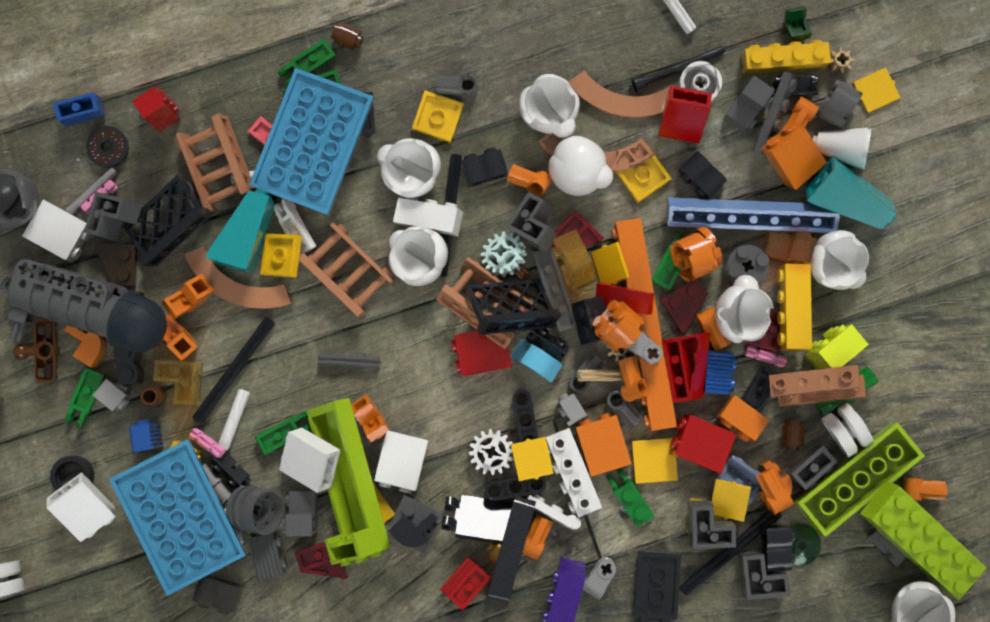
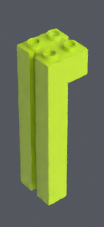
[306,398,391,567]

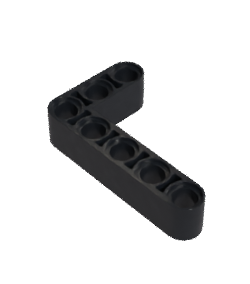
[485,390,546,501]
[484,496,536,609]

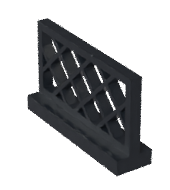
[123,174,212,266]
[465,279,561,335]

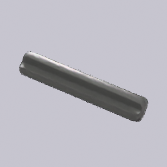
[318,354,381,369]

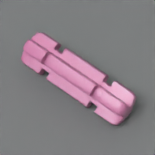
[81,180,118,215]
[745,345,787,368]
[189,428,225,458]

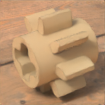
[829,47,854,75]
[605,345,631,362]

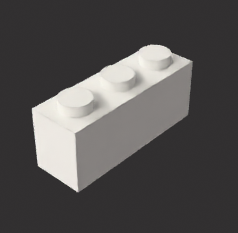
[393,197,463,236]

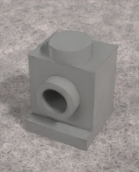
[557,392,587,426]

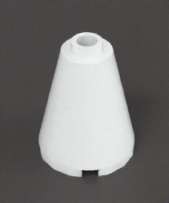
[813,127,872,170]

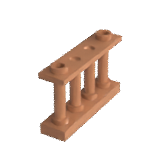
[176,114,256,212]
[299,222,395,318]
[436,257,536,349]
[769,365,867,407]

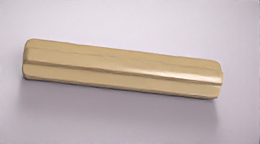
[577,370,623,381]

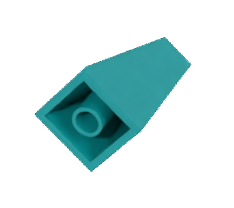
[806,156,897,229]
[205,189,276,274]

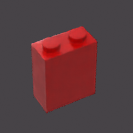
[658,85,712,144]
[451,330,512,377]
[669,415,736,474]

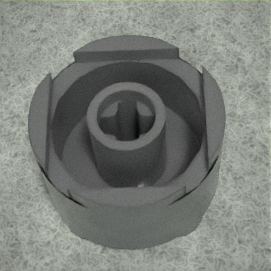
[816,79,863,130]
[723,245,769,286]

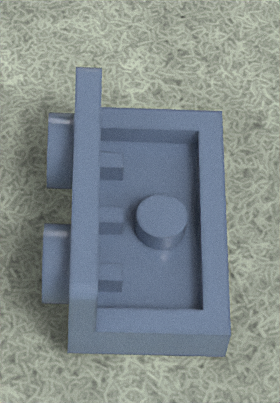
[713,455,761,506]

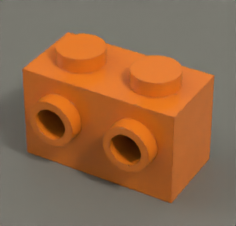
[716,395,769,442]

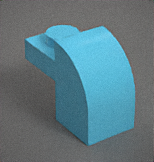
[510,339,563,383]

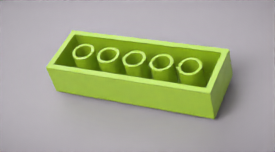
[793,422,925,537]
[860,481,986,600]

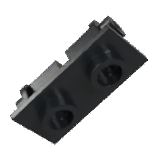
[773,74,818,96]
[525,328,570,362]
[210,451,251,490]

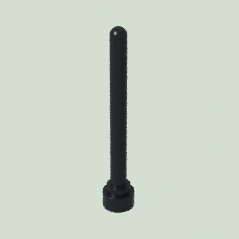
[631,46,725,94]

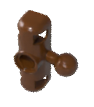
[13,319,60,382]

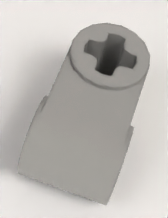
[627,329,663,364]
[583,557,616,600]

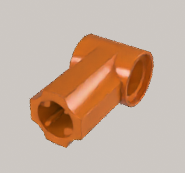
[781,96,819,131]
[507,164,552,198]
[695,306,731,351]
[618,357,650,402]
[755,468,794,515]
[902,478,947,500]
[522,514,553,561]

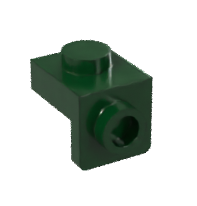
[783,6,812,42]

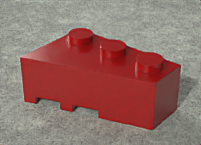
[132,85,181,132]
[662,332,711,403]

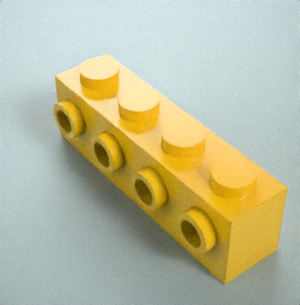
[741,40,831,76]
[777,264,812,351]

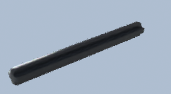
[439,154,462,277]
[192,317,275,424]
[679,510,782,596]

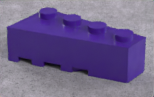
[542,557,586,622]

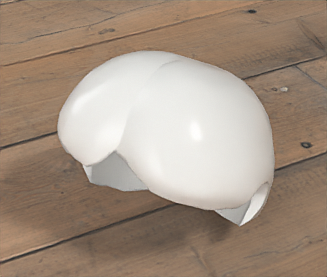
[519,74,580,138]
[548,136,613,196]
[377,138,441,198]
[388,227,448,286]
[808,230,869,290]
[714,275,774,343]
[890,581,955,622]

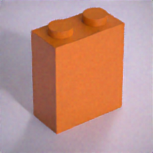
[761,121,827,190]
[575,412,632,477]

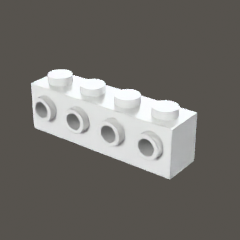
[546,428,602,517]

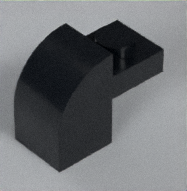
[388,512,439,547]

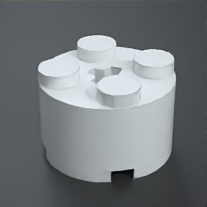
[677,61,722,103]

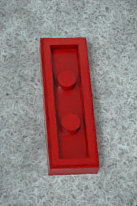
[595,282,654,315]

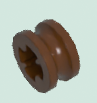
[513,264,530,281]

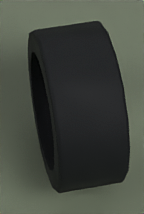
[50,455,95,491]

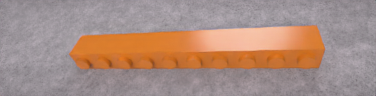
[612,218,677,431]

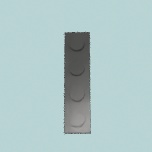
[754,71,797,156]
[532,246,576,332]

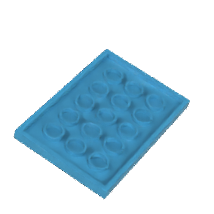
[249,68,374,216]
[109,439,247,596]

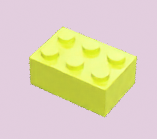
[804,324,869,370]

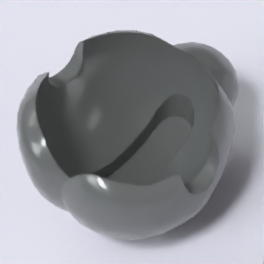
[0,168,39,233]

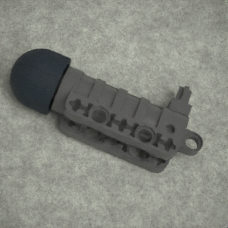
[0,259,167,352]

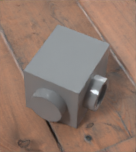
[93,379,131,411]

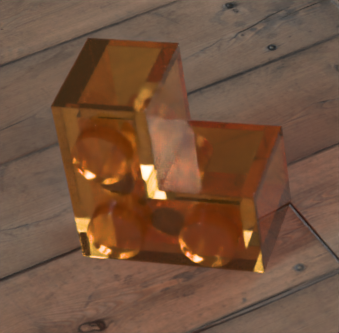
[762,230,817,264]

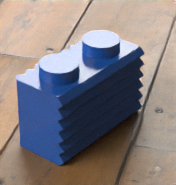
[53,92,105,127]
[704,351,737,396]
[129,419,164,452]

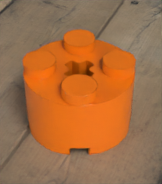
[670,233,718,282]
[592,300,644,352]

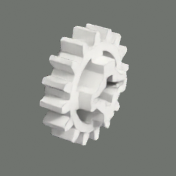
[469,429,513,475]

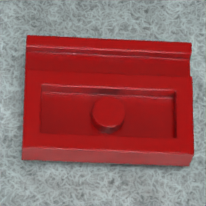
[440,557,491,610]

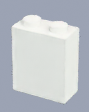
[22,200,92,263]
[279,428,340,493]
[374,431,429,494]
[46,472,116,542]

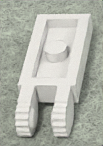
[274,199,317,255]
[526,494,581,530]

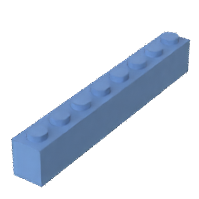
[665,197,840,233]

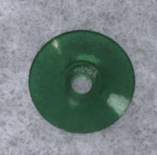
[789,523,821,566]

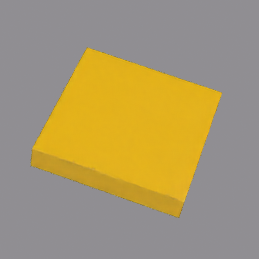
[411,90,464,143]
[615,147,672,204]
[260,233,302,278]
[631,438,678,484]

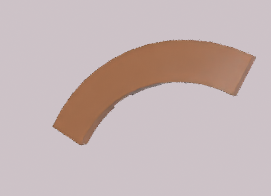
[568,70,670,118]
[537,134,655,173]
[184,247,292,309]

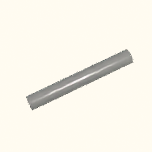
[66,167,118,215]

